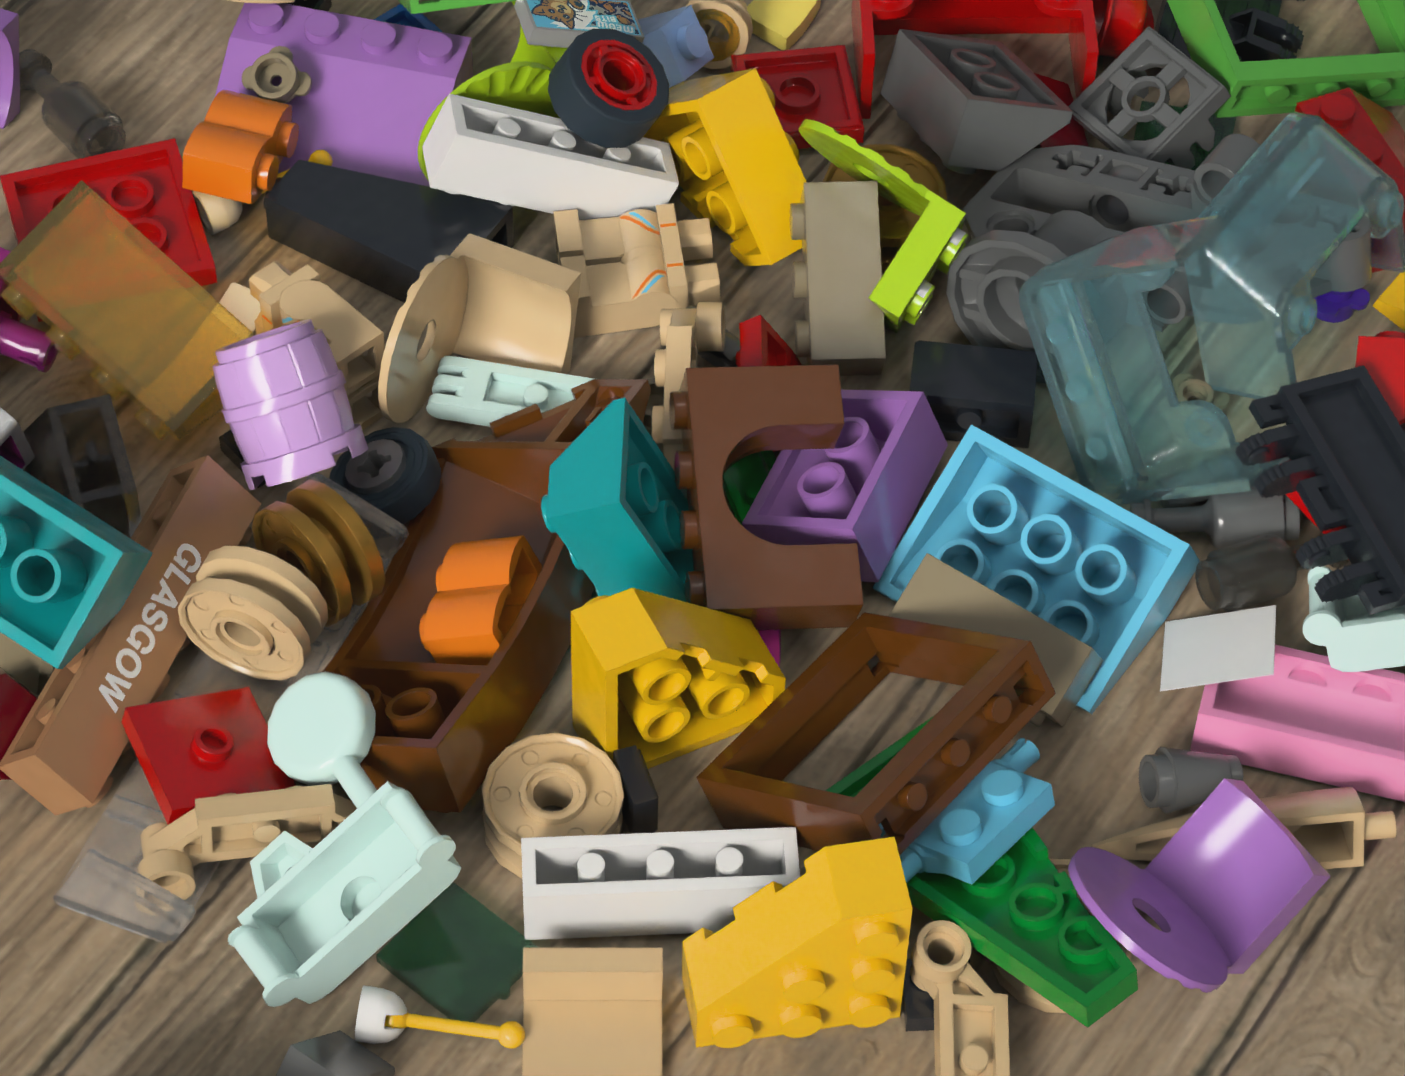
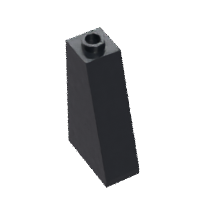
[263,160,514,303]

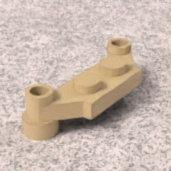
[652,302,725,470]
[138,784,357,906]
[910,920,1010,1076]

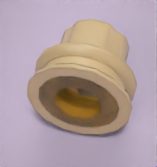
[686,0,753,69]

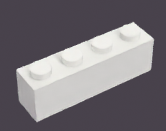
[422,94,679,220]
[521,827,800,940]

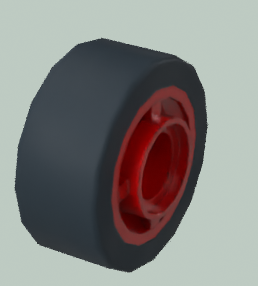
[548,29,669,148]

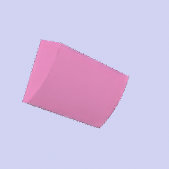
[1190,645,1405,802]

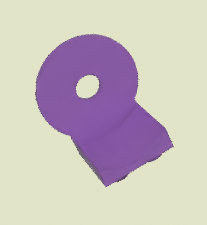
[1068,778,1331,993]

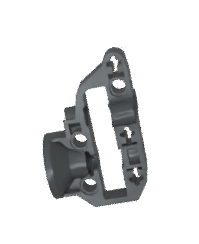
[946,134,1372,384]

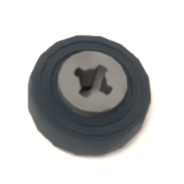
[328,427,441,533]

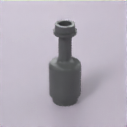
[1130,485,1300,550]

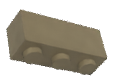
[790,181,886,376]
[889,553,1103,727]

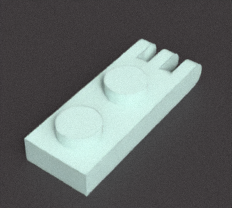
[426,356,594,427]

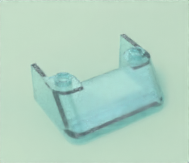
[1184,112,1405,399]
[1019,215,1283,505]

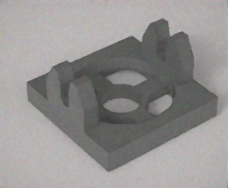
[1068,26,1231,170]

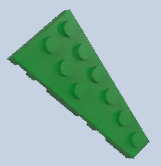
[825,714,1138,1028]

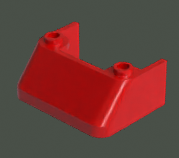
[851,0,1099,119]

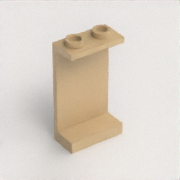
[522,948,663,1076]

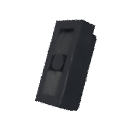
[909,340,1038,448]

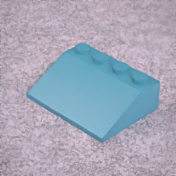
[873,425,1201,714]

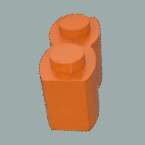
[182,89,299,204]
[419,535,542,666]

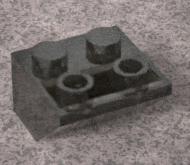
[23,394,142,539]

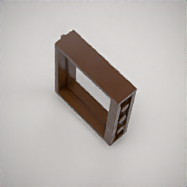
[696,612,1056,856]

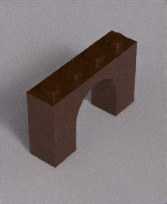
[669,365,864,630]

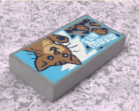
[514,0,645,48]

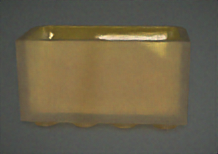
[0,180,255,441]

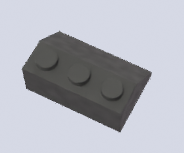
[880,29,1073,174]

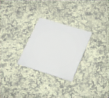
[1160,605,1276,692]

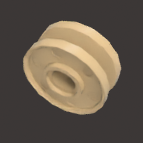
[178,546,329,681]
[482,733,624,879]

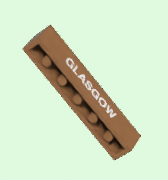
[0,455,262,816]

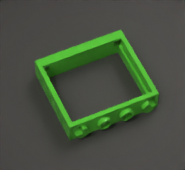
[1167,0,1405,118]

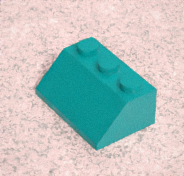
[541,397,694,602]
[0,456,153,669]

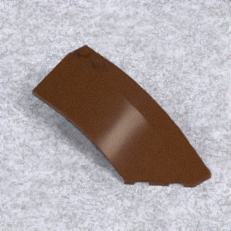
[322,379,651,813]

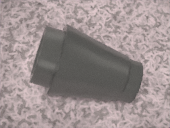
[1139,747,1243,813]

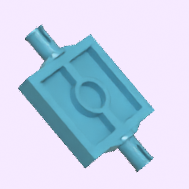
[879,738,1055,885]

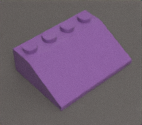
[215,3,473,187]

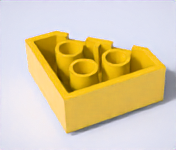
[643,68,807,267]
[570,587,786,769]
[682,837,913,1048]

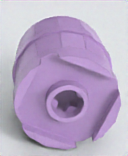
[212,319,368,490]

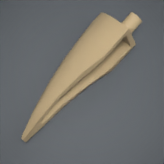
[1091,786,1396,869]

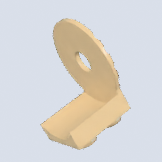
[378,233,581,423]

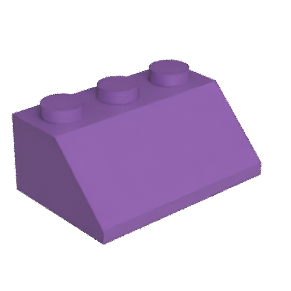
[742,389,948,582]

